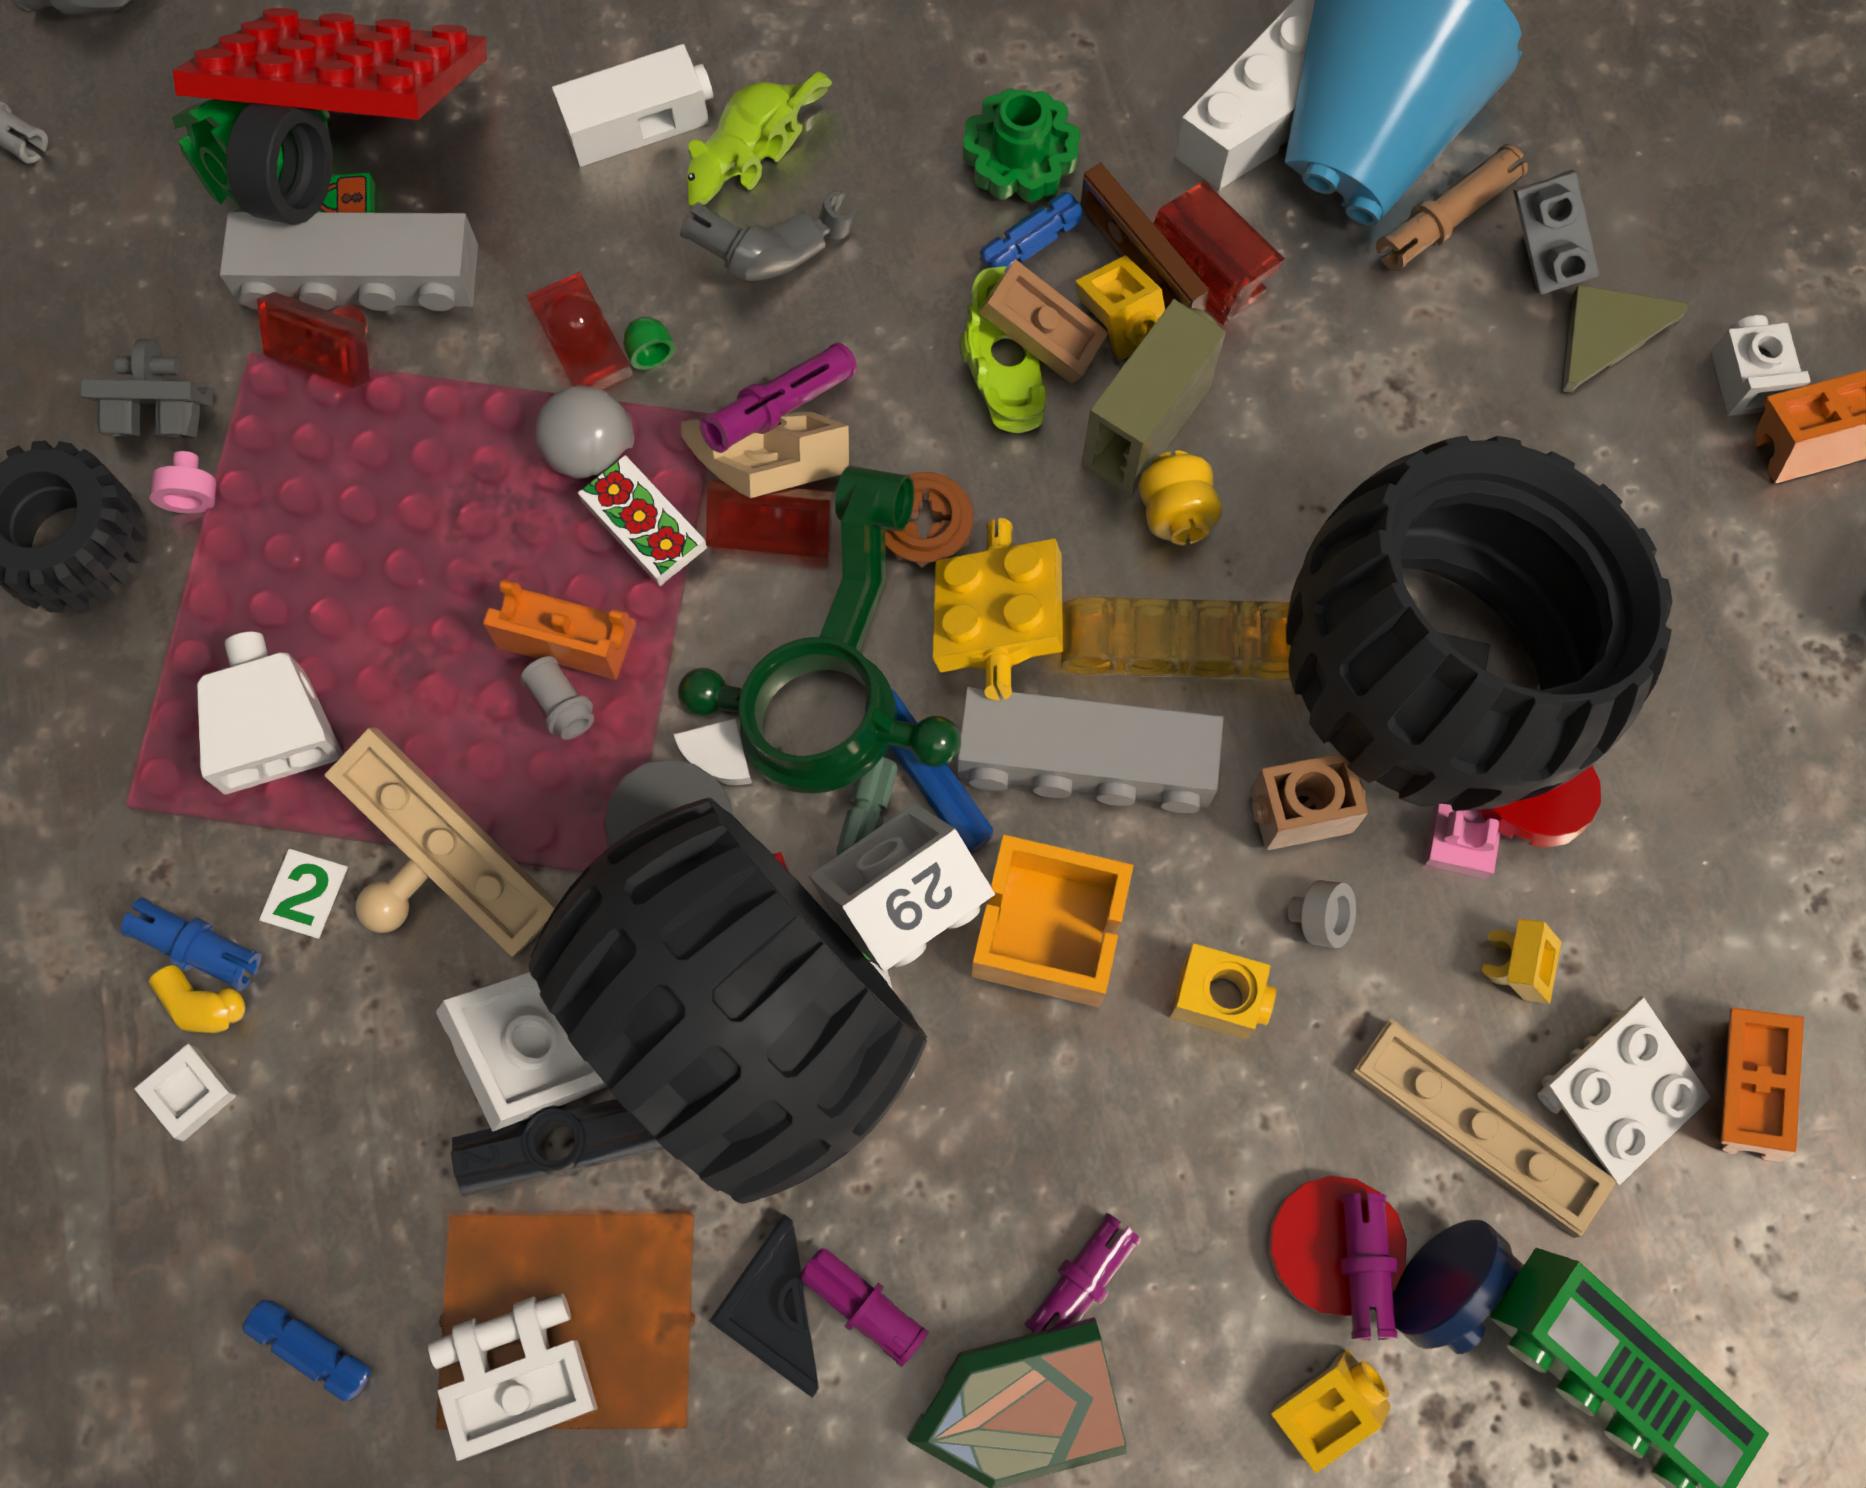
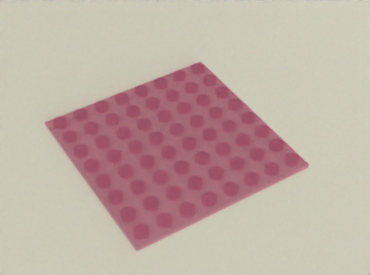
[126,353,709,873]

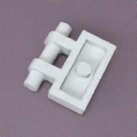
[428,1293,598,1461]

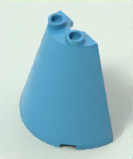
[1285,0,1522,227]

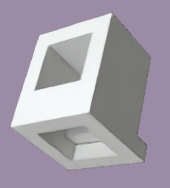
[1711,315,1811,416]

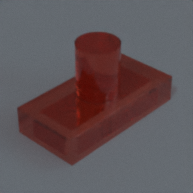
[257,292,370,389]

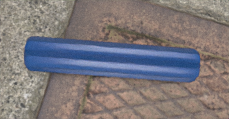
[865,689,993,853]

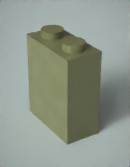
[1081,299,1226,496]

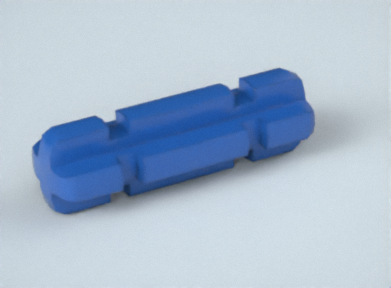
[979,192,1083,269]
[242,1300,371,1401]

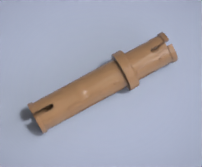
[1376,144,1528,271]

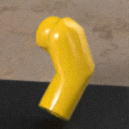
[148,964,246,1033]

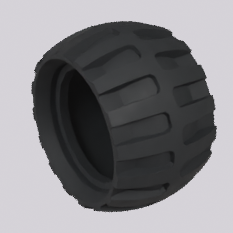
[1286,435,1673,811]
[528,798,927,1204]

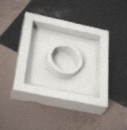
[436,972,609,1132]

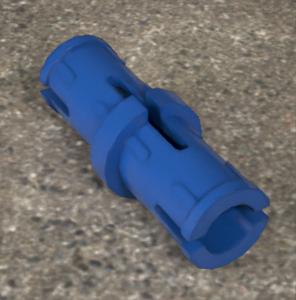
[121,897,262,991]

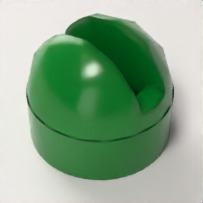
[623,317,676,370]

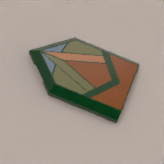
[907,1317,1127,1488]

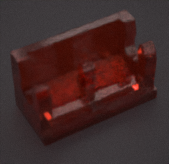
[1153,180,1285,326]

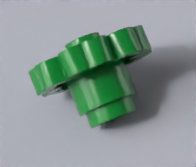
[962,88,1080,202]

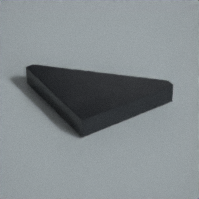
[709,1214,820,1398]

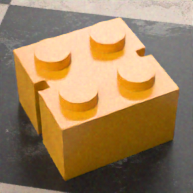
[971,834,1134,1008]

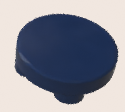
[1393,1220,1524,1354]

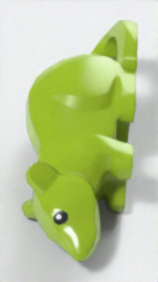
[687,71,832,207]

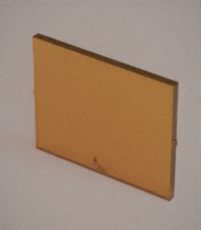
[436,1214,696,1429]

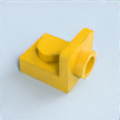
[1075,255,1165,360]
[1271,1349,1391,1474]

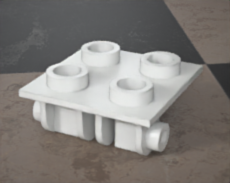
[1537,997,1711,1185]

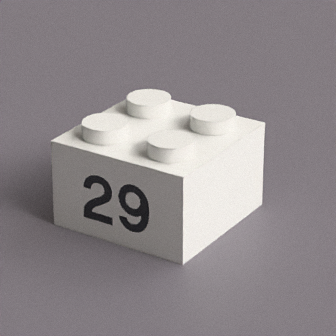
[808,803,995,972]

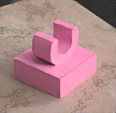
[1424,804,1500,879]

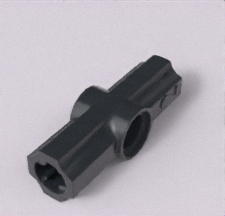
[450,1099,665,1197]

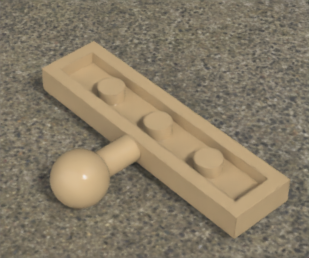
[324,727,558,957]

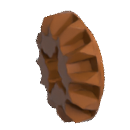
[885,472,973,568]

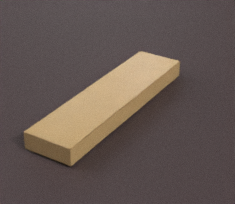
[1350,1018,1617,1238]

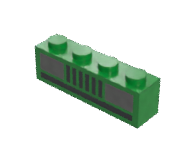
[1489,1247,1769,1488]

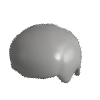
[536,385,634,479]

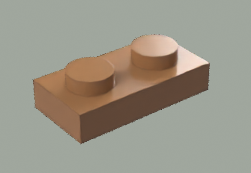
[978,259,1108,384]

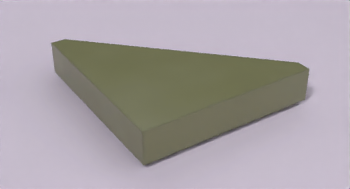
[1562,285,1688,393]

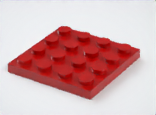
[172,8,487,120]

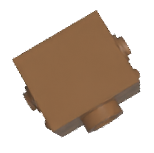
[1250,753,1368,851]

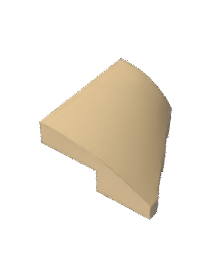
[681,411,849,498]

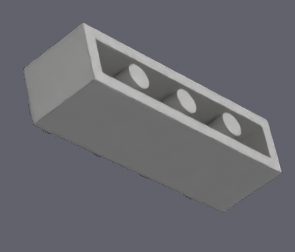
[220,212,478,311]
[957,687,1224,813]

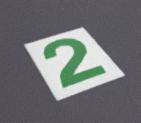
[259,849,348,939]

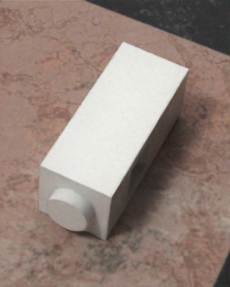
[552,44,714,167]

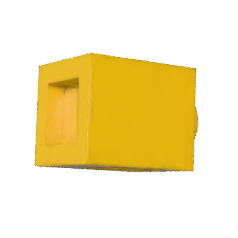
[1169,943,1277,1040]

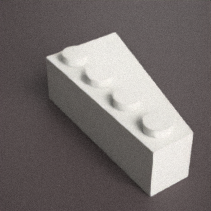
[1174,0,1315,190]

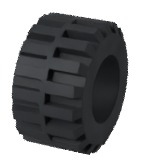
[0,440,146,613]

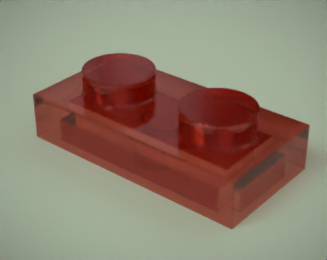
[706,480,833,558]

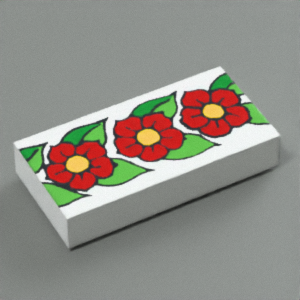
[578,455,707,587]

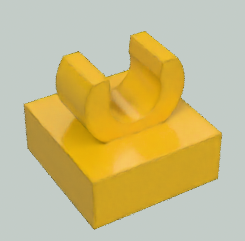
[1482,918,1562,1004]

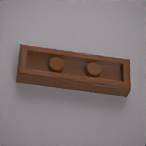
[1080,162,1210,311]

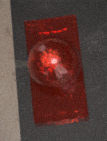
[526,272,633,390]

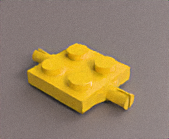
[933,518,1063,701]

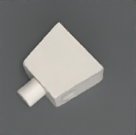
[197,632,343,795]

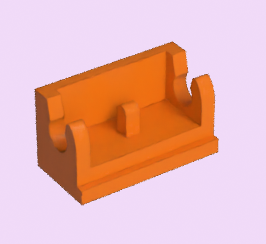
[1755,370,1866,484]
[483,579,636,680]
[1721,1007,1804,1162]

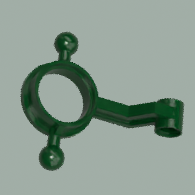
[678,466,961,794]

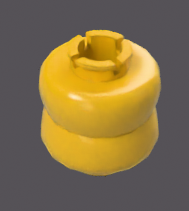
[1138,450,1222,545]

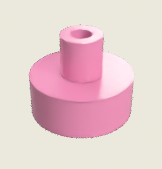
[149,451,216,513]

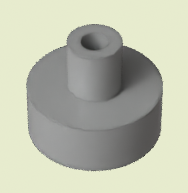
[1288,880,1356,948]

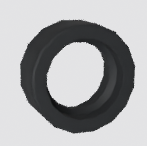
[226,103,333,224]

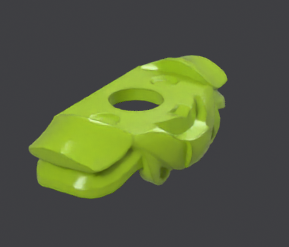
[959,266,1046,433]

